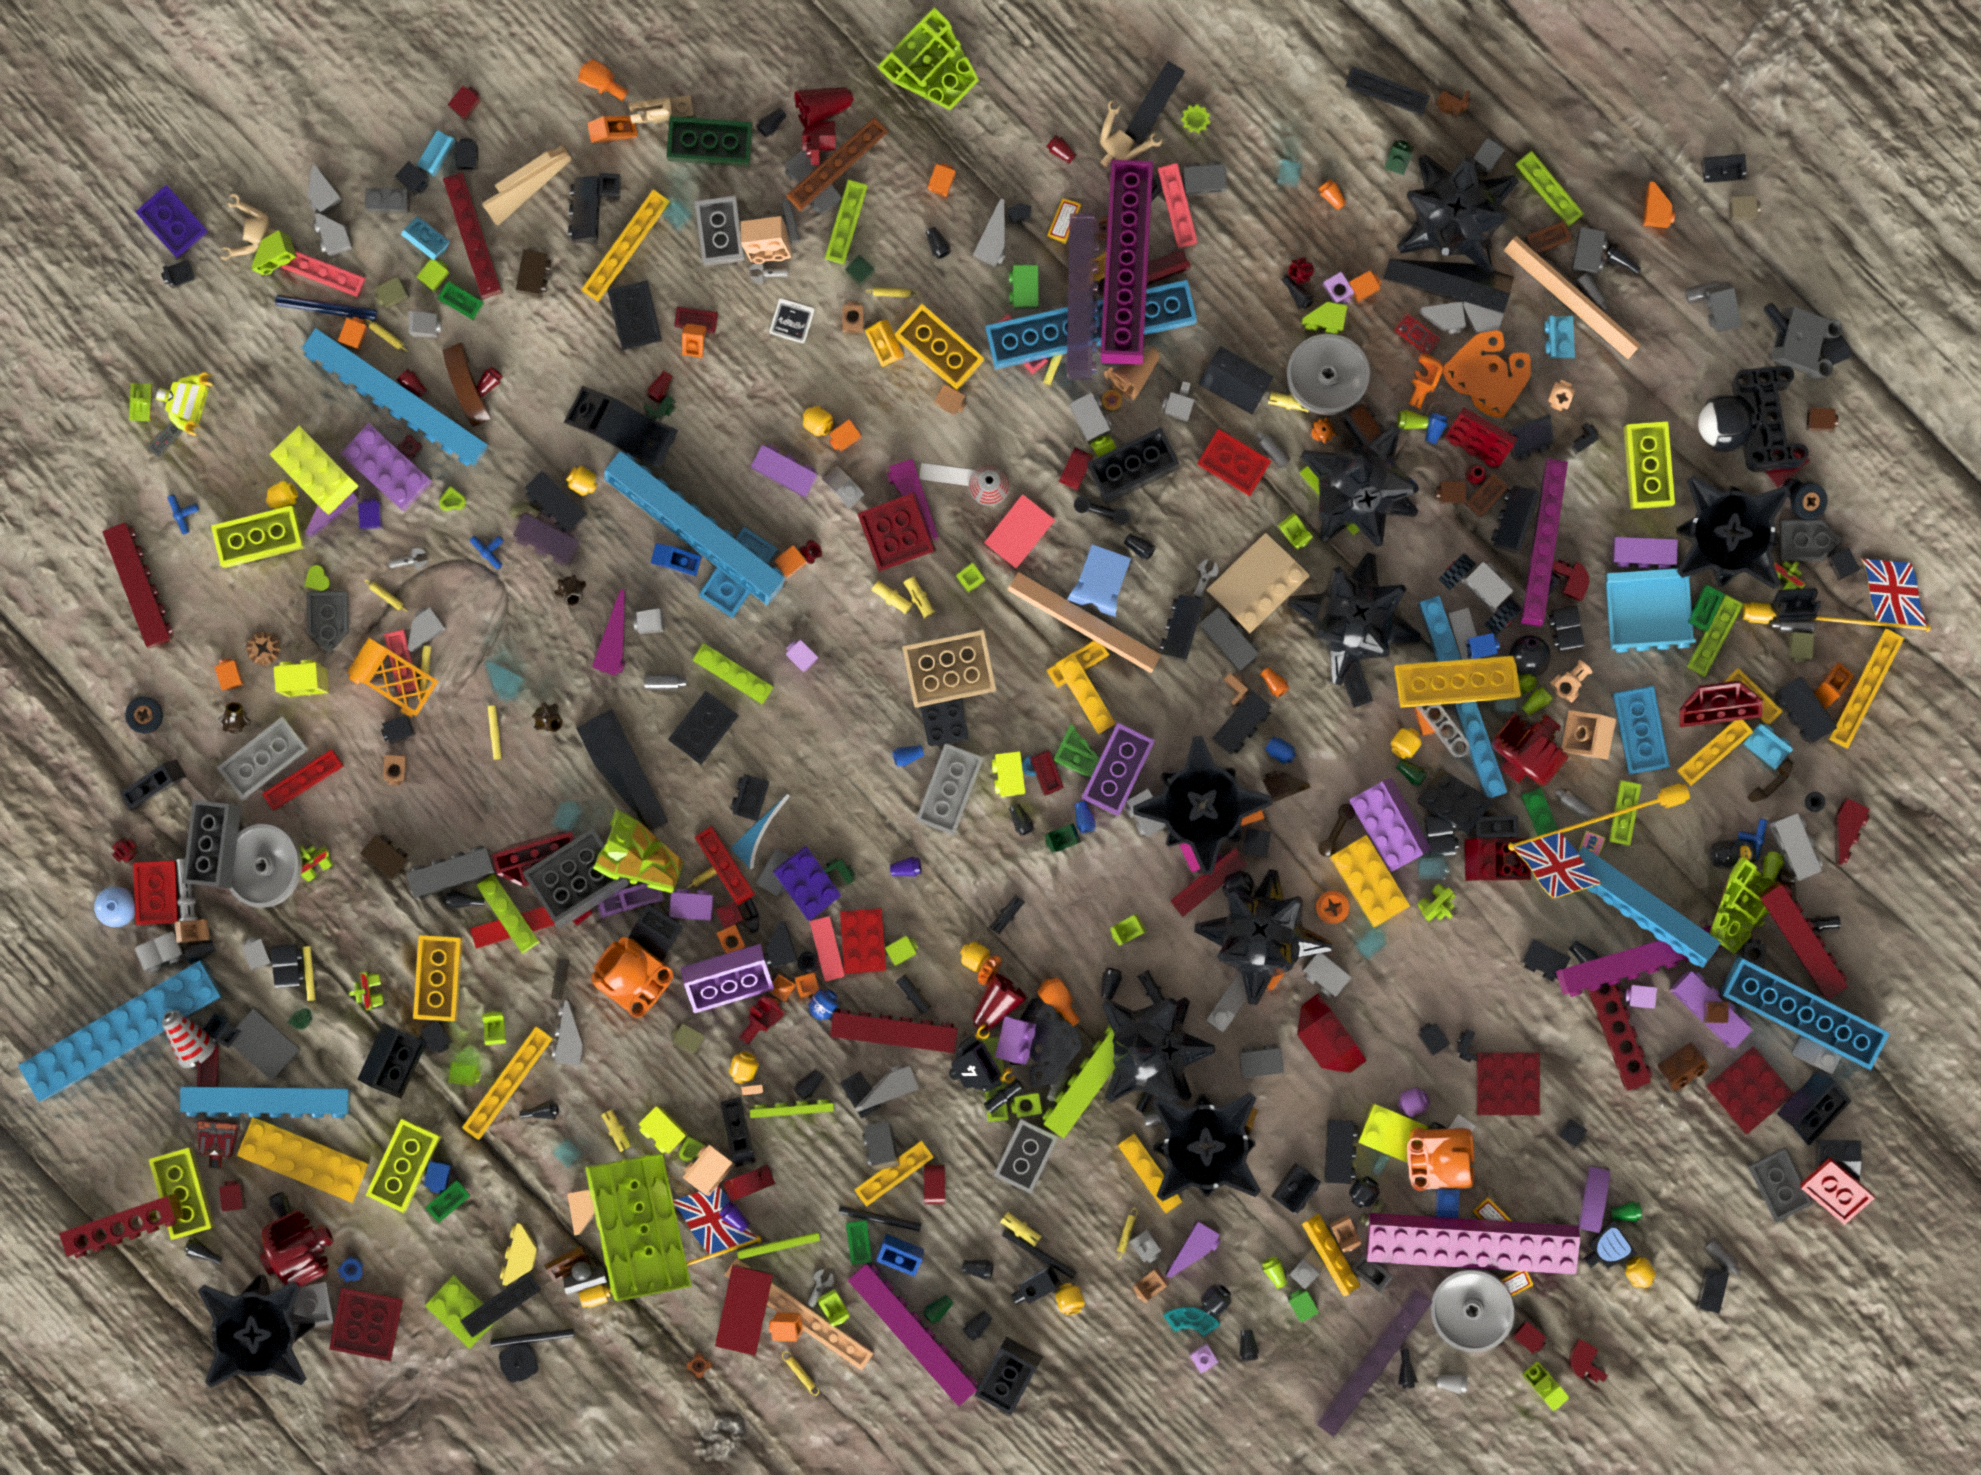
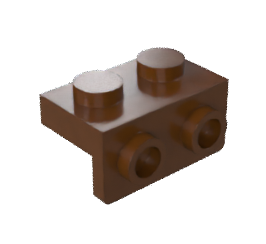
[1436,90,1471,117]
[1657,1042,1708,1091]

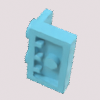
[401,216,450,260]
[1544,315,1575,359]
[1743,723,1793,770]

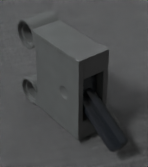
[1764,303,1842,379]

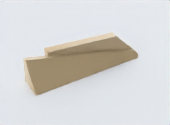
[482,145,571,225]

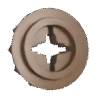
[246,632,280,665]

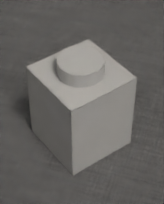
[241,936,272,970]

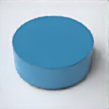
[1022,755,1036,776]

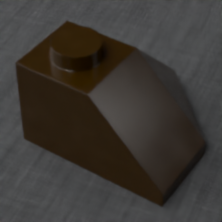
[1262,770,1311,803]

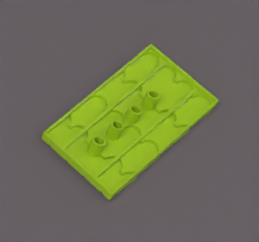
[585,1153,692,1301]

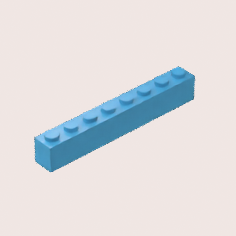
[1578,846,1721,968]
[180,1086,351,1118]

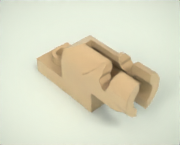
[628,95,694,124]

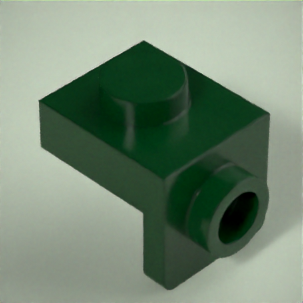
[1384,140,1414,176]
[643,395,676,422]
[1045,823,1081,853]
[824,858,856,885]

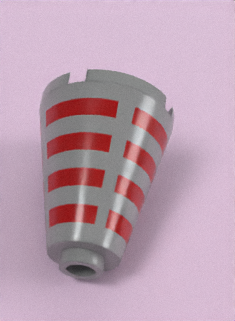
[969,465,1010,506]
[162,1011,215,1068]

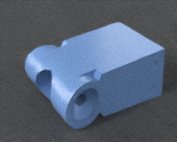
[1067,544,1131,617]

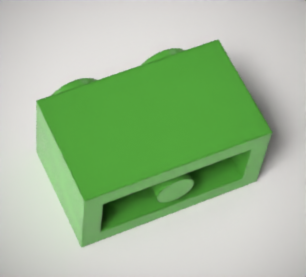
[1009,265,1039,309]

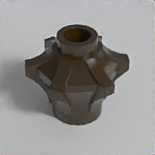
[554,575,586,606]
[218,702,251,734]
[532,702,563,732]

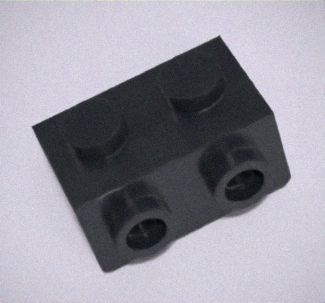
[730,774,770,821]
[1271,1163,1321,1215]

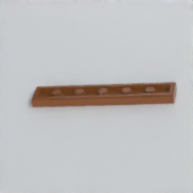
[786,117,889,211]

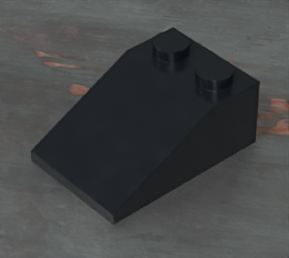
[1508,414,1554,460]
[1815,1140,1861,1202]
[975,1336,1043,1415]

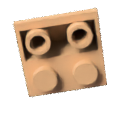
[741,216,791,264]
[683,1145,735,1196]

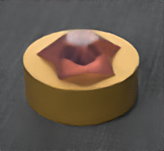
[1101,390,1122,411]

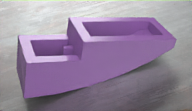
[597,883,664,918]
[1578,1166,1610,1233]

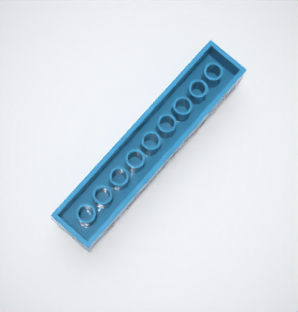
[985,280,1197,370]
[604,451,785,606]
[18,961,224,1102]

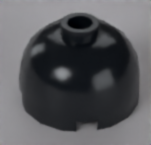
[1509,635,1551,677]

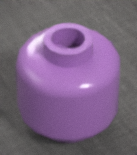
[1398,1087,1430,1117]

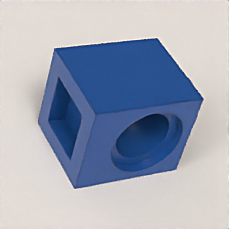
[424,1161,452,1193]

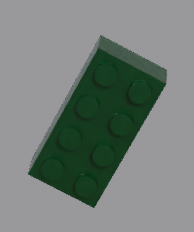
[666,116,753,167]

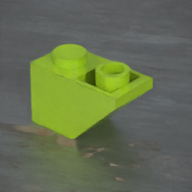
[251,230,297,276]
[1301,302,1347,335]
[1522,1361,1569,1412]

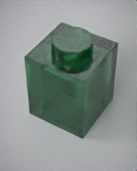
[845,254,875,287]

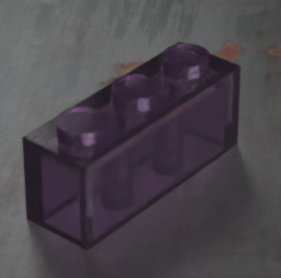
[513,513,581,566]

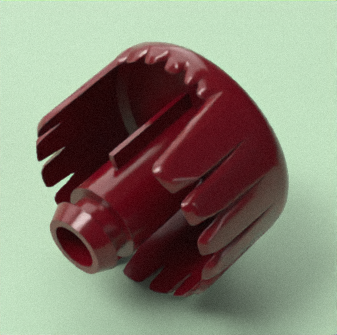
[1492,713,1569,786]
[260,1210,334,1287]

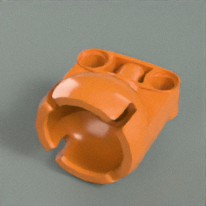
[591,937,673,1017]
[1407,1128,1475,1191]

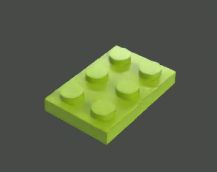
[425,1275,494,1349]

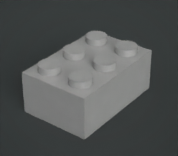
[695,196,745,266]
[1768,813,1823,881]
[993,1119,1058,1194]

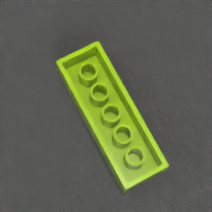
[1042,1024,1115,1139]

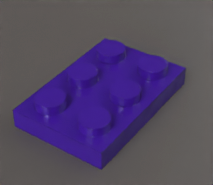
[135,185,208,259]
[772,846,841,921]

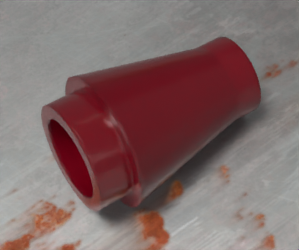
[1046,134,1077,164]
[477,366,503,397]
[396,368,427,398]
[646,371,673,403]
[1465,464,1486,485]

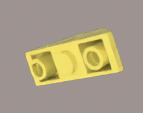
[500,1222,538,1285]

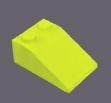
[1357,1103,1428,1163]

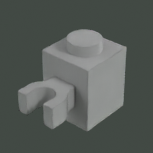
[1162,381,1194,422]
[1130,1229,1161,1263]

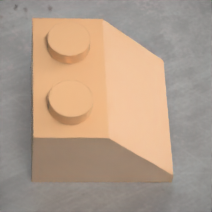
[1561,710,1616,760]
[567,1189,595,1235]

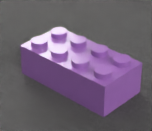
[340,423,432,512]
[1081,723,1155,817]
[1349,777,1432,872]
[680,944,774,1013]
[1669,971,1752,1048]

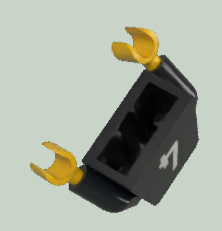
[949,1025,1015,1092]

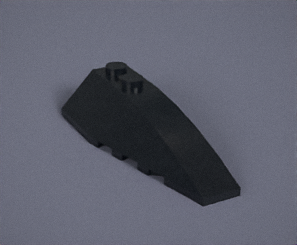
[1383,259,1514,314]
[576,709,668,831]

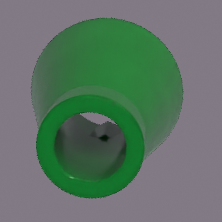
[1611,1201,1643,1221]

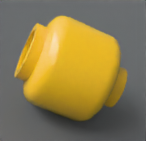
[803,405,834,436]
[566,465,598,496]
[266,481,298,509]
[1391,727,1422,759]
[960,941,991,972]
[729,1051,759,1084]
[1625,1256,1656,1288]
[1055,1283,1085,1315]

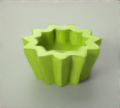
[1181,104,1210,134]

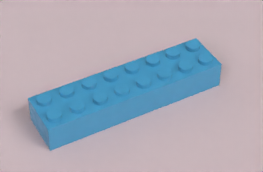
[1719,956,1890,1070]

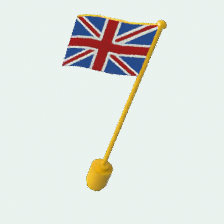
[1742,559,1931,632]
[1508,783,1690,898]
[578,1186,762,1308]

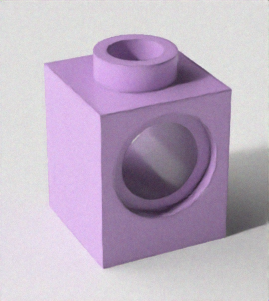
[1322,272,1354,305]
[786,640,819,673]
[1625,985,1657,1009]
[1189,1343,1219,1374]

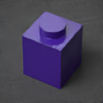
[358,498,383,530]

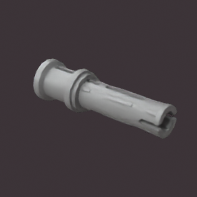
[176,858,198,921]

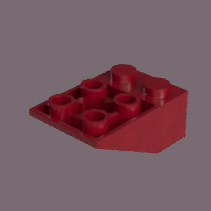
[1464,838,1531,881]

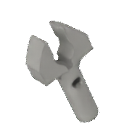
[749,263,789,284]
[388,548,429,570]
[1194,559,1219,598]
[807,1268,834,1307]

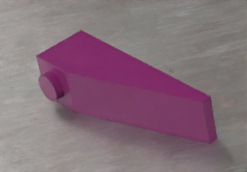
[887,459,939,540]
[592,589,626,677]

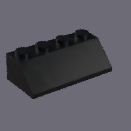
[1086,427,1180,505]

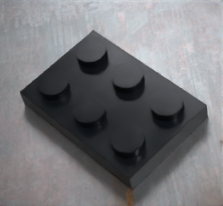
[607,280,662,351]
[668,691,739,765]
[1417,769,1492,834]

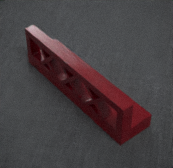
[1147,250,1191,285]
[1170,848,1247,917]

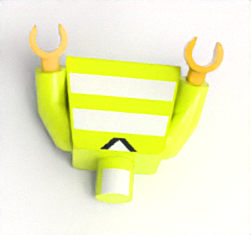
[156,372,213,436]

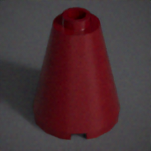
[794,87,854,129]
[972,973,1027,1031]

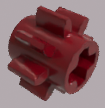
[1288,257,1314,284]
[111,837,138,863]

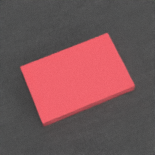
[984,495,1055,569]

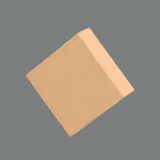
[741,1084,764,1095]

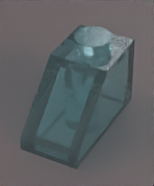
[484,660,525,703]

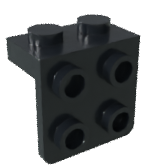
[920,698,969,746]

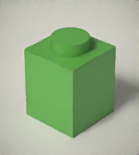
[1288,1288,1319,1323]

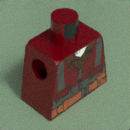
[197,1120,240,1168]

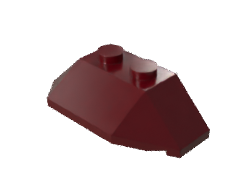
[1679,680,1763,727]
[491,831,574,887]
[1297,993,1367,1073]

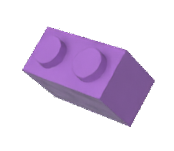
[669,889,714,921]
[995,1017,1036,1064]

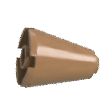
[1104,344,1160,400]

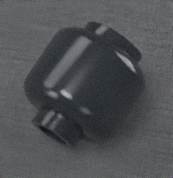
[1222,870,1255,897]
[1349,1176,1380,1208]
[1201,1284,1232,1315]

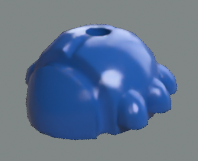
[337,1256,363,1282]

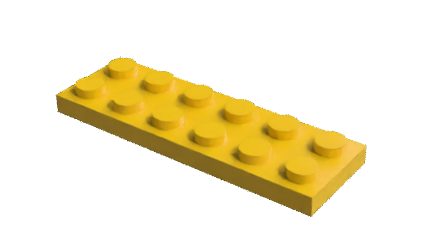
[1394,656,1521,708]
[237,1117,369,1203]

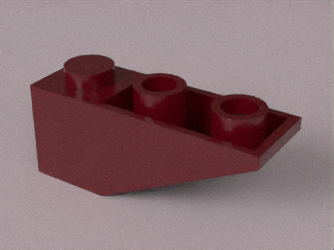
[1835,798,1870,865]

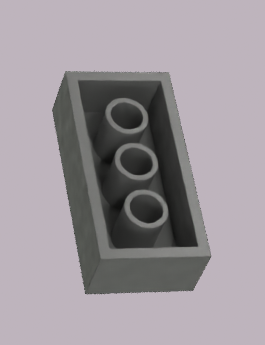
[182,800,241,889]
[406,845,496,898]

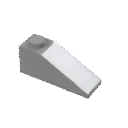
[973,198,1006,268]
[1205,971,1247,1033]
[855,1064,918,1112]

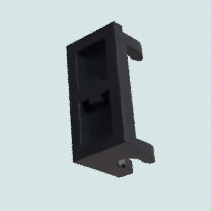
[1701,154,1747,183]
[1772,588,1821,621]
[840,1071,881,1119]

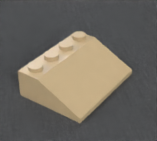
[1206,533,1310,635]
[902,630,996,708]

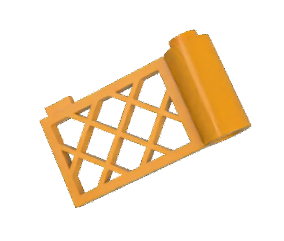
[347,638,439,717]

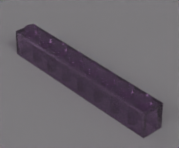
[1067,214,1099,380]
[1315,1288,1433,1437]

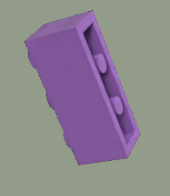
[751,444,818,498]
[1612,537,1678,570]

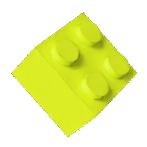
[992,751,1025,798]
[639,1105,688,1154]

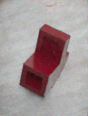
[802,121,836,165]
[1552,559,1589,602]
[723,1165,775,1202]
[1569,1338,1608,1383]

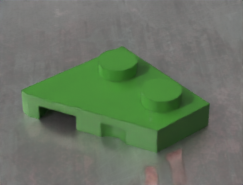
[1054,724,1100,779]

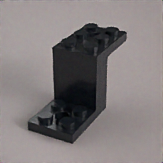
[564,386,678,468]

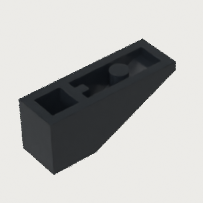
[120,759,187,810]
[720,1097,756,1167]

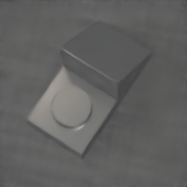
[1351,1253,1393,1293]

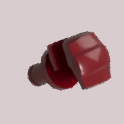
[739,995,785,1045]

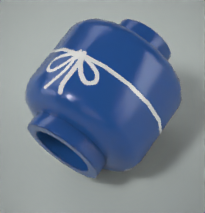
[808,989,839,1021]

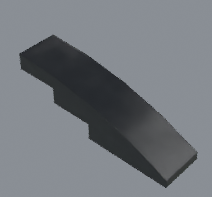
[1125,61,1185,145]

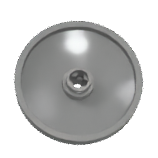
[1287,334,1370,415]
[229,824,302,908]
[1431,1268,1515,1352]

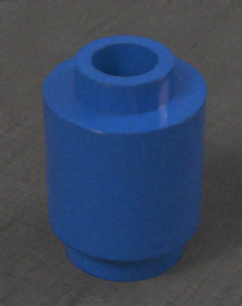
[1265,736,1297,765]

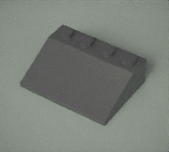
[523,828,629,929]

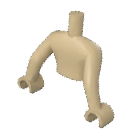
[1100,100,1163,167]
[220,194,278,260]

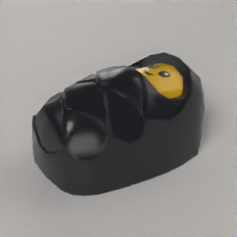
[1710,839,1757,869]

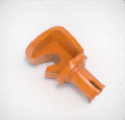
[577,59,629,101]
[1409,354,1444,409]
[1036,977,1081,1026]

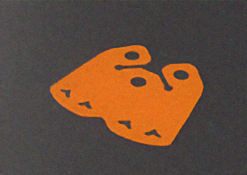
[1443,330,1531,418]

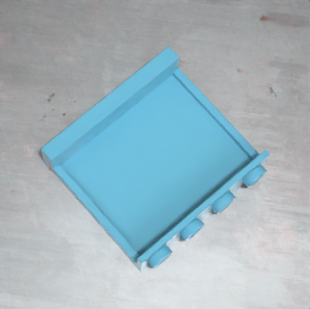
[1605,569,1696,653]

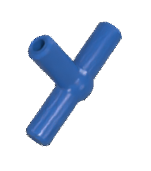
[167,494,199,535]
[470,536,503,569]
[1738,819,1768,860]

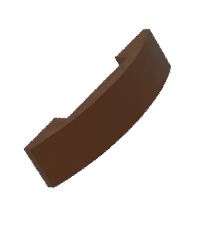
[442,342,492,427]

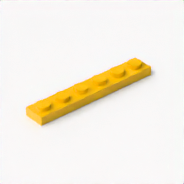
[581,189,670,303]
[1828,629,1904,749]
[462,1026,554,1140]

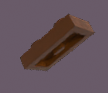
[1525,221,1572,254]
[1465,473,1508,518]
[544,1246,591,1283]

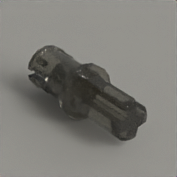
[551,958,570,1000]

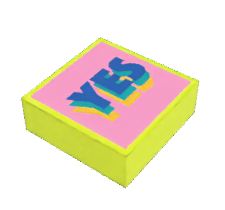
[1578,831,1605,857]

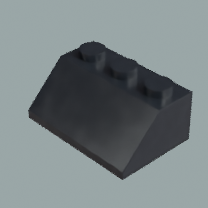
[568,176,600,244]
[1198,346,1274,415]
[1490,486,1540,554]
[1159,595,1204,662]
[1775,676,1837,744]
[357,1022,427,1099]
[1777,1069,1851,1146]

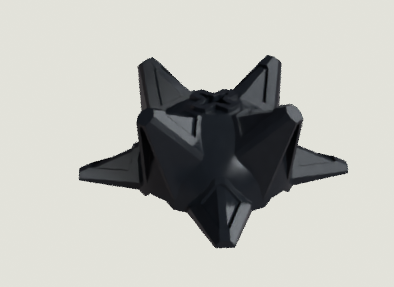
[1397,154,1519,274]
[1300,425,1419,547]
[1676,475,1790,589]
[1287,553,1421,686]
[1133,736,1273,875]
[1194,869,1332,1005]
[1102,997,1215,1104]
[1152,1092,1261,1201]
[198,1274,315,1388]

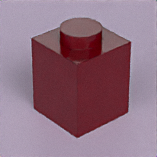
[447,85,481,121]
[716,901,744,929]
[219,1180,246,1212]
[1512,1320,1547,1353]

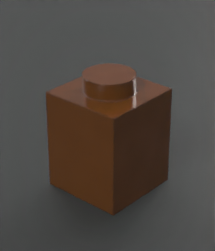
[1806,407,1839,432]
[1435,481,1466,504]
[1704,1002,1729,1023]

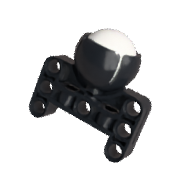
[1698,366,1809,472]

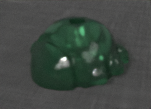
[288,1009,313,1030]

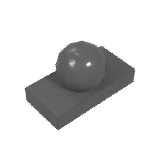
[775,200,800,244]
[563,1261,607,1294]

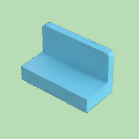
[416,130,456,177]

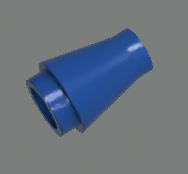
[1425,412,1448,444]
[892,744,924,767]
[1074,801,1096,833]

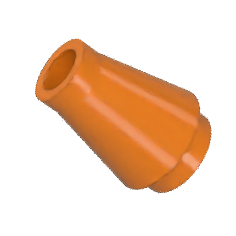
[1318,179,1347,210]
[1260,667,1290,698]

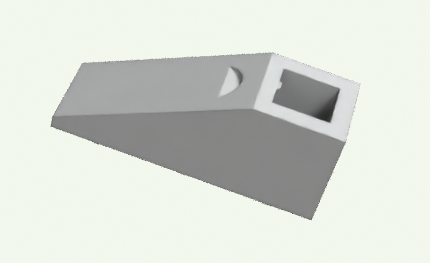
[552,1000,584,1066]

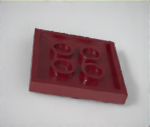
[1444,407,1518,469]
[857,492,937,572]
[1705,1046,1794,1134]
[1476,1052,1540,1115]
[329,1287,404,1362]

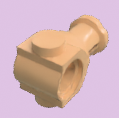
[1548,380,1575,411]
[1550,660,1593,703]

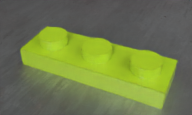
[1608,780,1642,846]

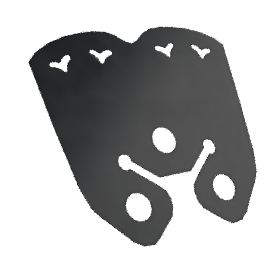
[1009,998,1082,1087]

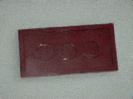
[715,1265,774,1356]

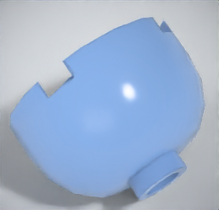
[94,886,135,927]

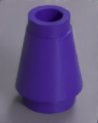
[890,856,922,877]
[718,1201,750,1232]

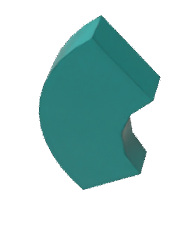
[1162,1307,1221,1337]

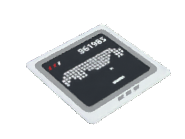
[769,298,814,343]

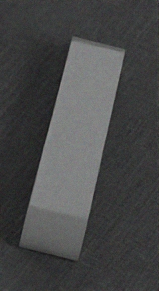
[1415,704,1470,757]

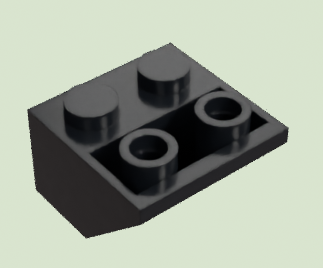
[628,904,684,962]

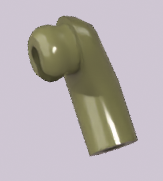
[509,502,541,519]
[1358,1200,1386,1227]

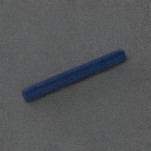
[275,295,377,321]

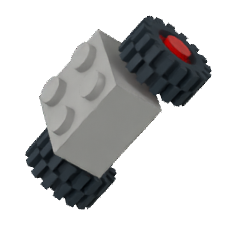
[1438,552,1522,636]

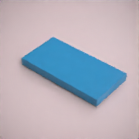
[698,527,779,618]
[1612,686,1670,775]

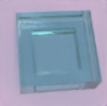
[553,1139,582,1168]
[1371,1154,1390,1176]

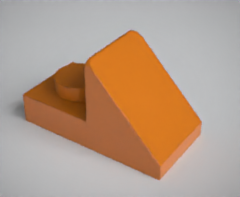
[682,324,706,358]

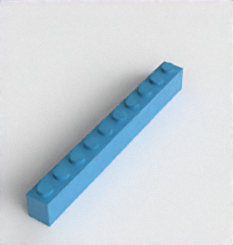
[301,328,488,467]
[1418,596,1507,798]

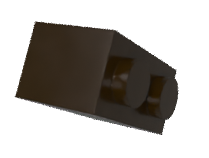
[516,249,552,297]
[360,834,410,880]

